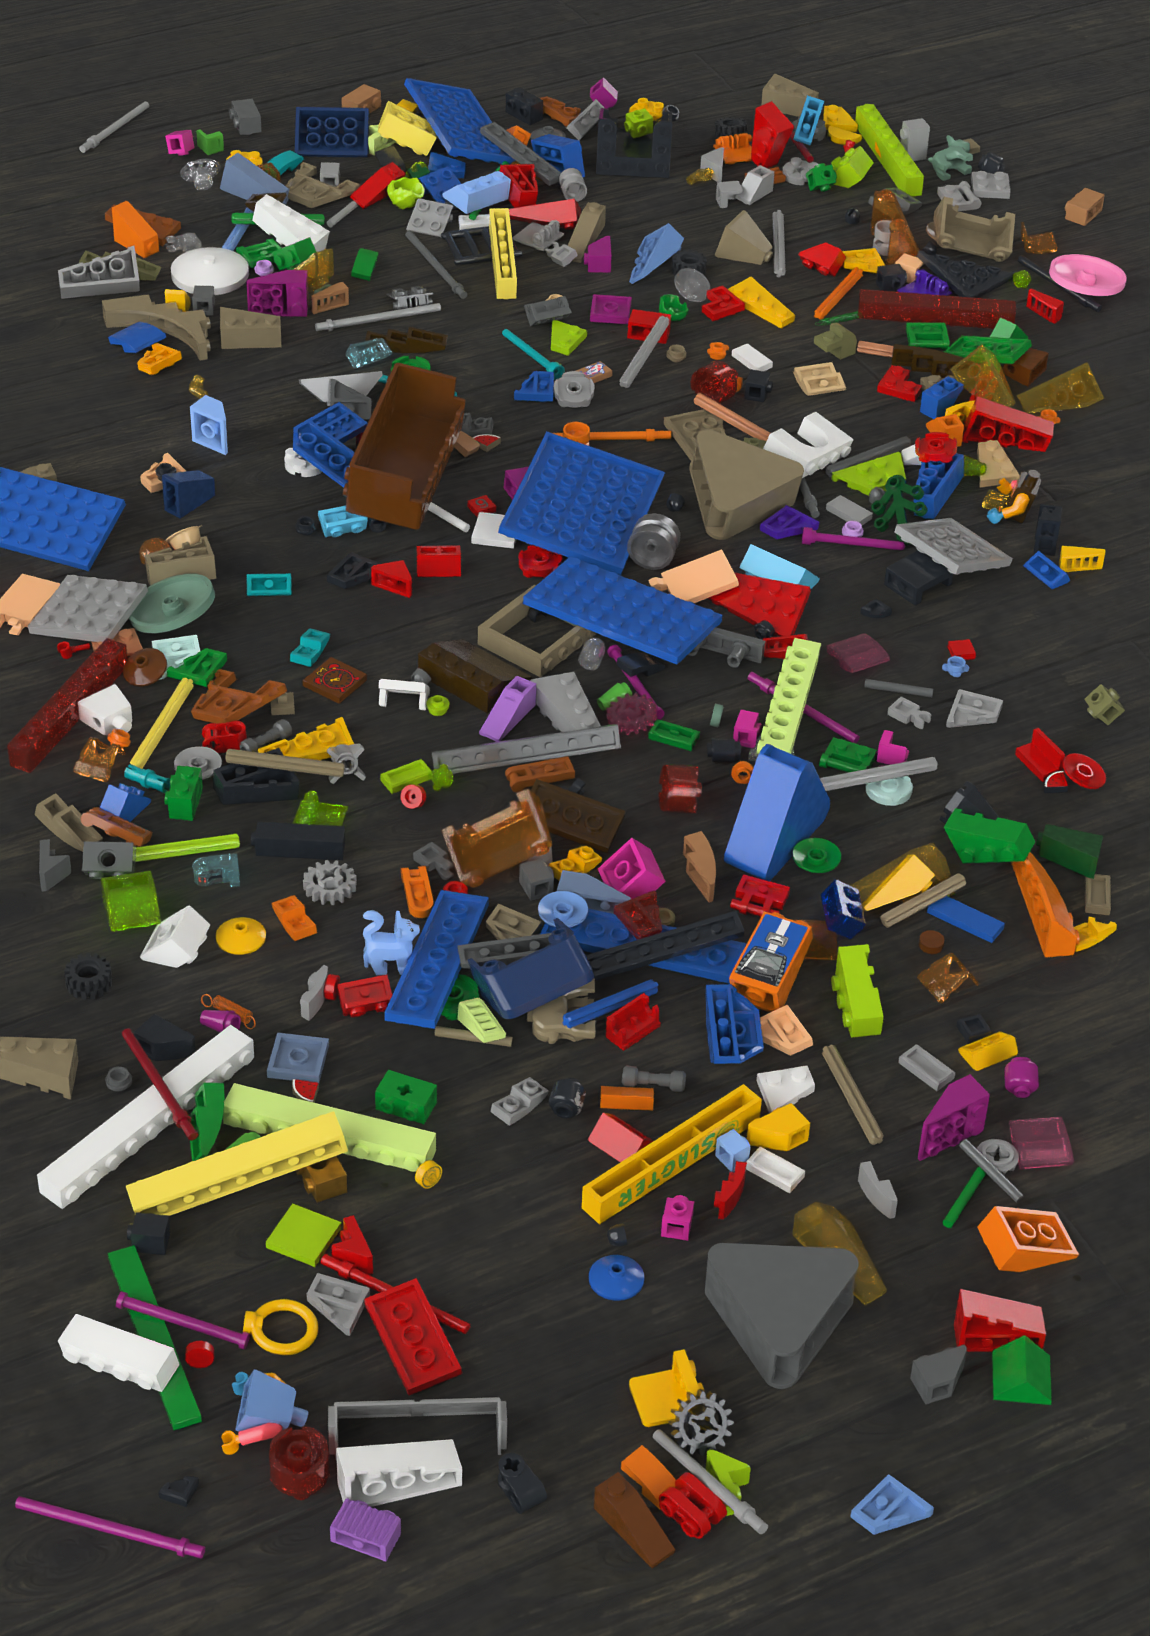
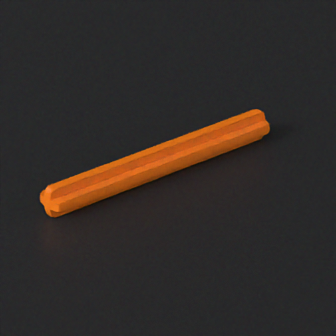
[814,267,863,319]

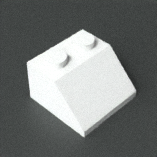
[140,905,210,968]

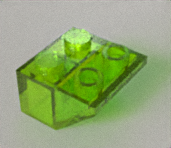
[101,871,161,931]

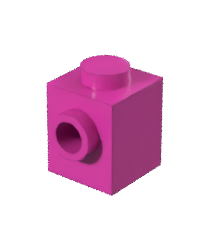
[165,130,195,156]

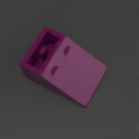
[246,270,309,317]
[918,1074,990,1161]

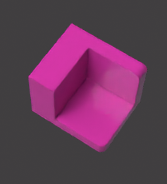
[877,730,909,765]

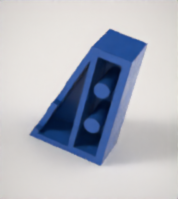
[531,134,585,177]

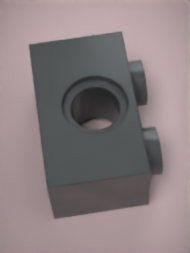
[82,841,136,880]

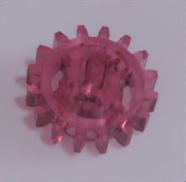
[606,693,657,735]

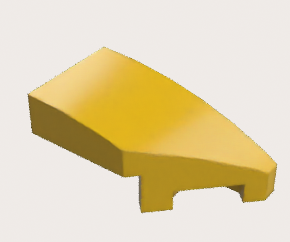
[1074,917,1117,952]

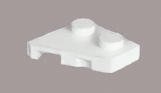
[757,1066,815,1113]

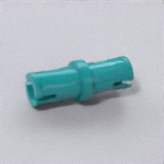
[124,764,170,793]

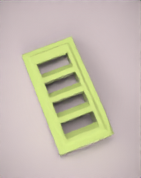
[457,998,506,1043]

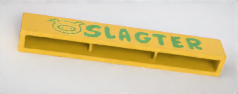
[582,1084,762,1225]

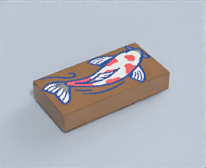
[576,361,612,383]

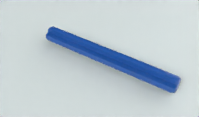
[562,980,659,1028]

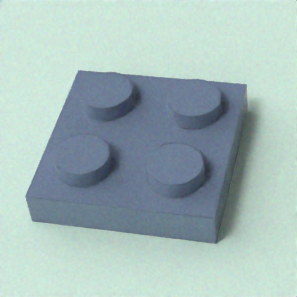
[267,1033,329,1083]

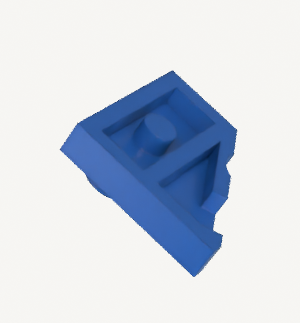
[428,152,466,179]

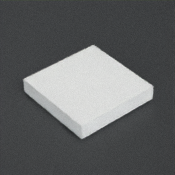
[471,512,517,549]

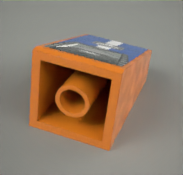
[729,911,813,1012]

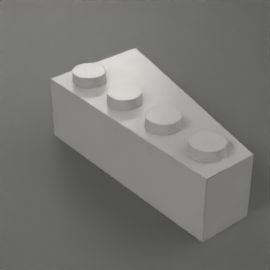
[58,246,140,299]

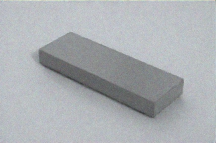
[566,99,604,140]

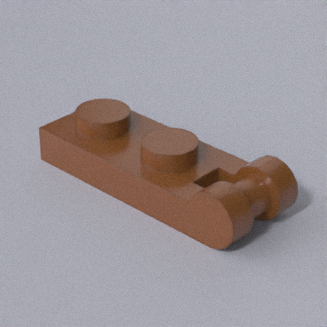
[505,756,575,792]
[81,807,153,847]

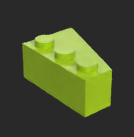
[831,944,884,1037]

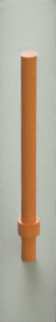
[553,429,671,441]

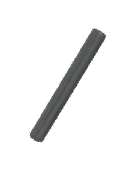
[825,436,911,478]

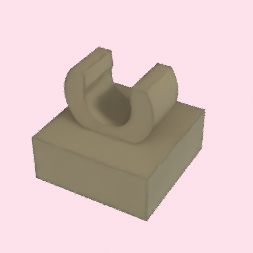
[271,692,295,715]

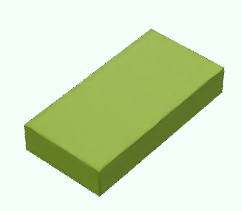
[380,759,433,794]

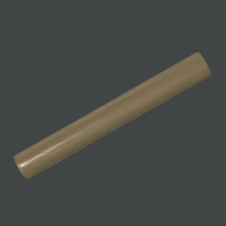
[435,1026,513,1047]

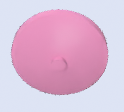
[1049,254,1127,296]

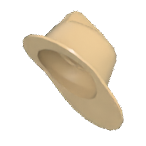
[166,525,202,550]

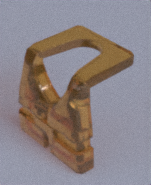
[1021,222,1057,254]
[73,737,126,782]
[918,953,979,1003]

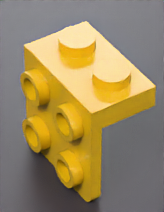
[629,1349,704,1427]

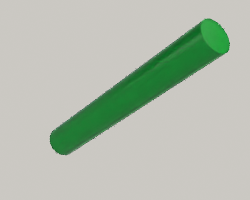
[943,1167,986,1228]

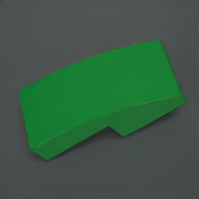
[351,248,379,281]

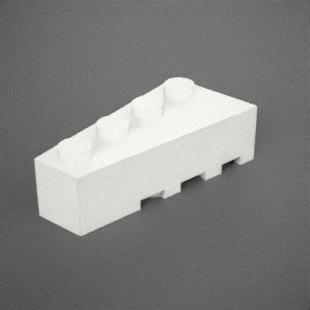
[252,194,330,266]

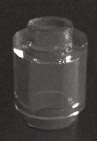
[578,638,605,670]

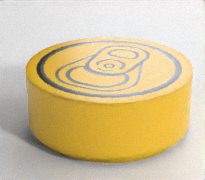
[415,1160,442,1189]

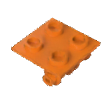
[713,133,752,164]

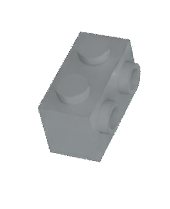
[900,118,930,161]

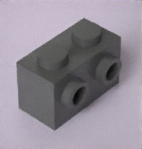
[229,98,261,135]

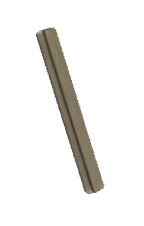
[226,749,345,777]
[822,1044,884,1145]

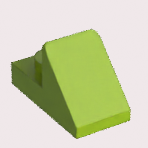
[706,1450,751,1516]

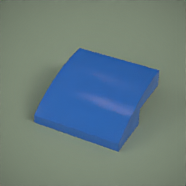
[108,322,166,353]

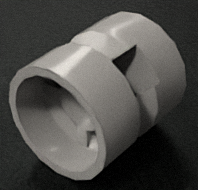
[559,168,587,202]
[873,220,900,256]

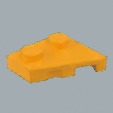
[137,343,182,375]

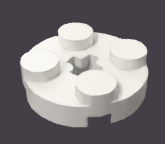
[284,448,322,477]

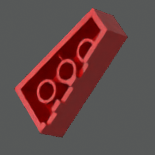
[962,396,1054,452]

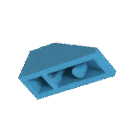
[793,95,824,145]

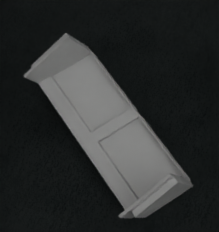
[328,1397,507,1460]

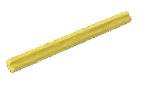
[130,677,194,769]

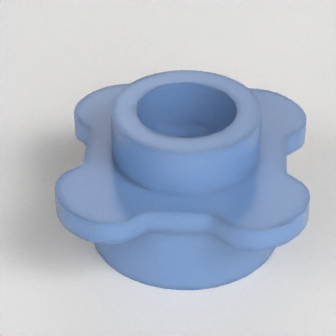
[942,656,969,677]

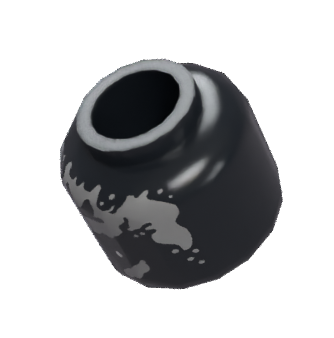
[549,1077,586,1118]

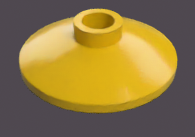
[216,917,266,955]

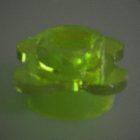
[431,764,453,791]

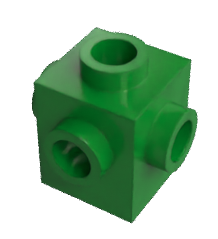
[806,163,837,192]

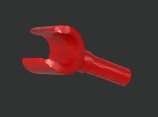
[57,641,90,659]

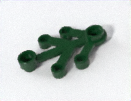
[871,475,928,546]

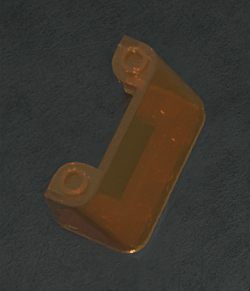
[870,189,920,265]
[441,789,552,887]

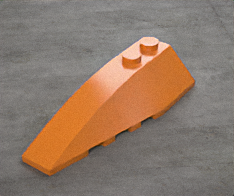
[1011,852,1079,957]

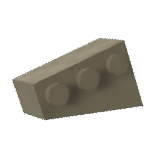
[761,74,819,117]
[220,307,282,349]
[145,536,216,586]
[0,1037,78,1099]

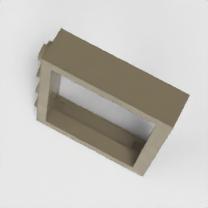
[478,585,596,678]

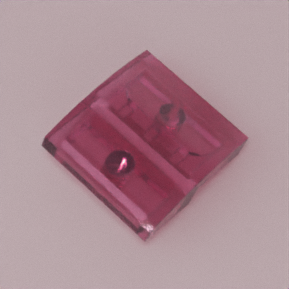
[826,633,890,673]
[1009,1117,1074,1169]

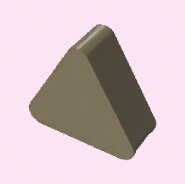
[689,430,804,540]

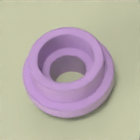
[254,260,274,276]
[842,521,863,537]

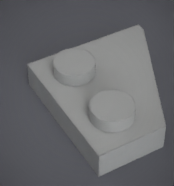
[946,689,1003,728]

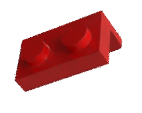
[337,975,393,1017]

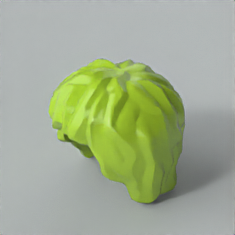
[387,177,425,209]

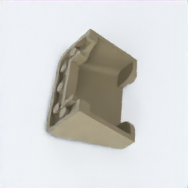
[933,196,1015,262]

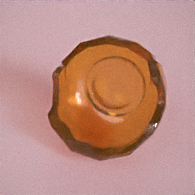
[139,538,172,564]

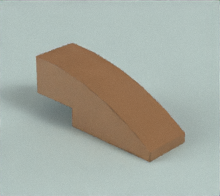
[683,831,716,902]

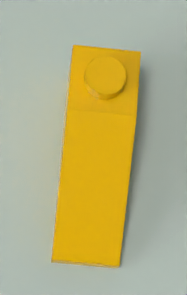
[858,854,935,911]

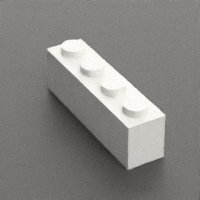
[58,1314,180,1392]

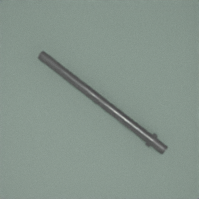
[405,231,467,299]

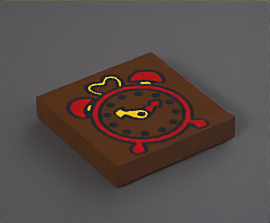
[303,657,367,704]

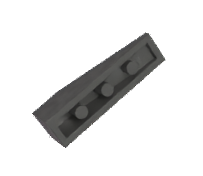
[457,933,552,969]

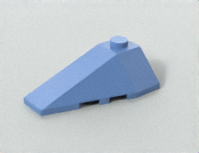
[629,223,684,284]

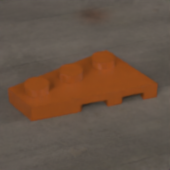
[540,96,582,127]

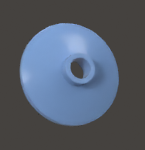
[538,891,588,927]

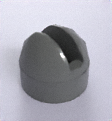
[869,487,885,504]
[411,668,431,685]

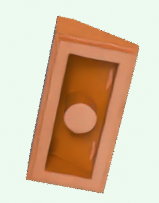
[600,1086,654,1110]

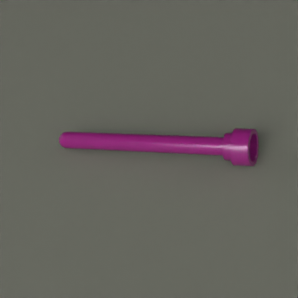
[802,527,905,550]

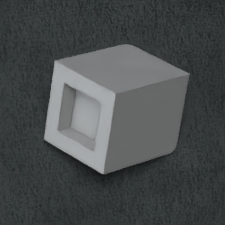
[716,181,743,208]

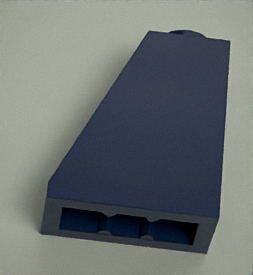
[162,470,215,519]

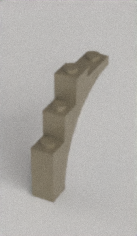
[102,294,211,360]

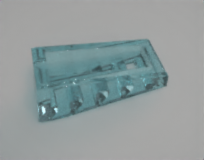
[346,338,392,369]

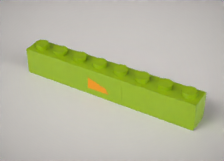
[855,104,924,196]

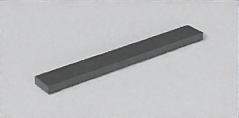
[432,724,621,776]

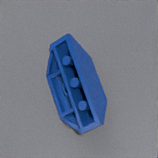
[706,984,764,1064]

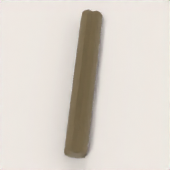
[880,873,966,928]

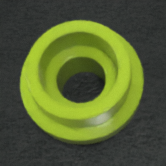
[426,695,449,716]

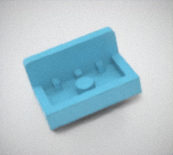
[318,506,368,537]

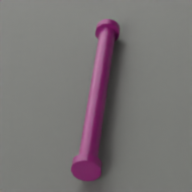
[607,645,665,721]
[116,1291,250,1350]

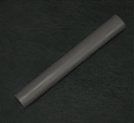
[864,679,933,698]
[959,1139,1024,1203]

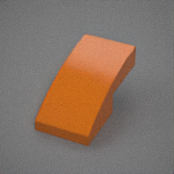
[272,895,317,941]
[621,1445,676,1510]

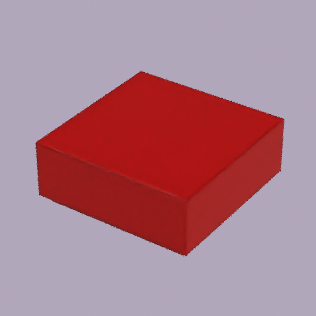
[948,639,976,660]

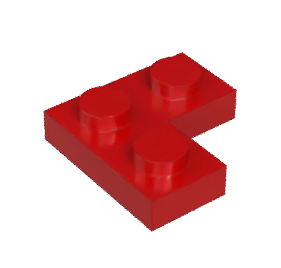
[702,285,745,321]
[877,365,922,402]

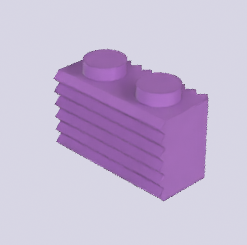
[330,1498,401,1561]

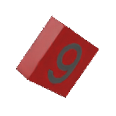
[467,495,496,518]

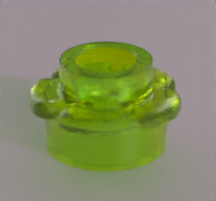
[1013,270,1031,288]

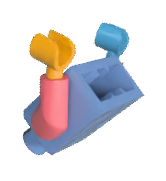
[221,1369,308,1455]

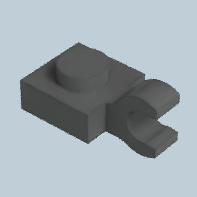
[413,842,454,880]

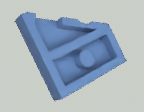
[851,1474,934,1535]

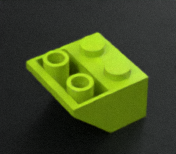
[831,146,874,188]

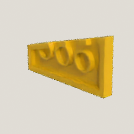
[728,277,795,329]
[258,717,354,760]

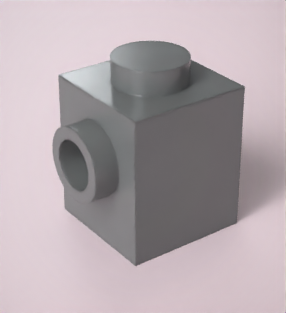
[192,285,215,315]
[519,858,554,901]

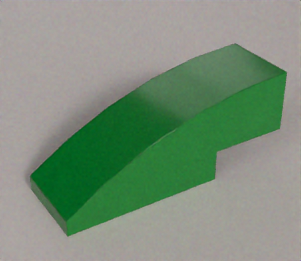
[190,1082,225,1161]

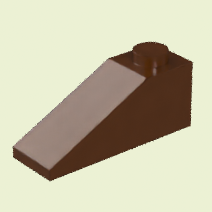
[594,1472,675,1568]

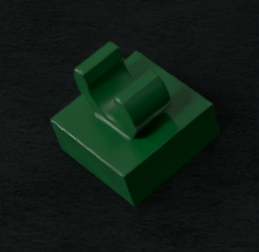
[408,164,430,184]

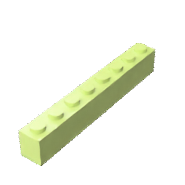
[223,1083,436,1172]

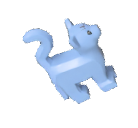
[363,910,420,975]

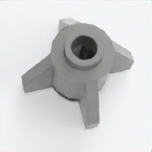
[327,743,366,784]

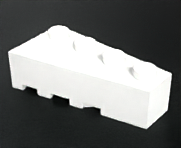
[336,1439,462,1507]

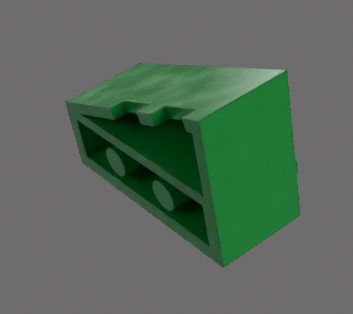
[944,808,1035,863]

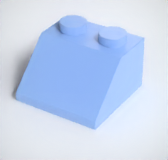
[190,395,228,455]

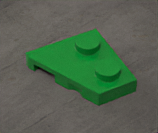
[166,648,227,687]

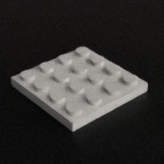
[894,518,1013,575]
[28,575,148,644]

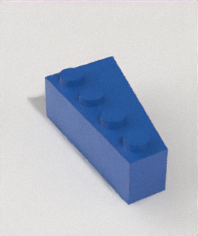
[914,453,964,519]

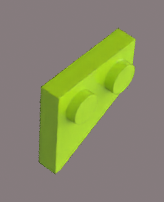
[551,320,587,356]

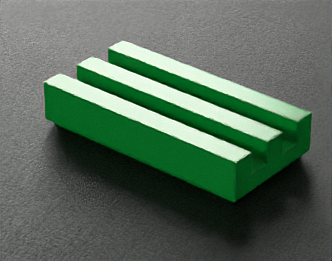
[648,719,700,751]

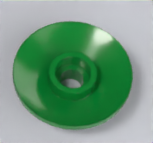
[792,838,841,873]

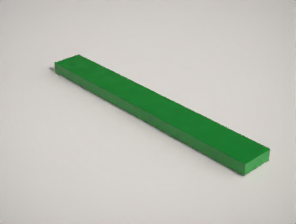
[108,1245,202,1430]

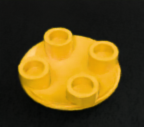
[629,98,664,120]

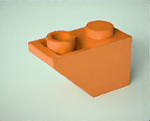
[926,414,964,447]

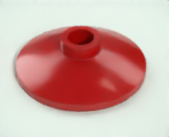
[1063,753,1106,789]

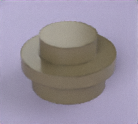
[667,345,686,362]

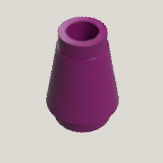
[200,1010,241,1033]

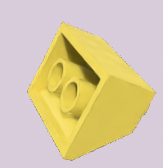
[378,101,437,156]

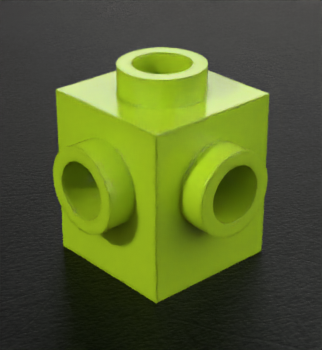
[624,108,653,138]

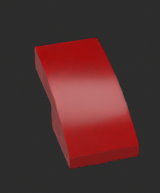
[714,1161,747,1219]

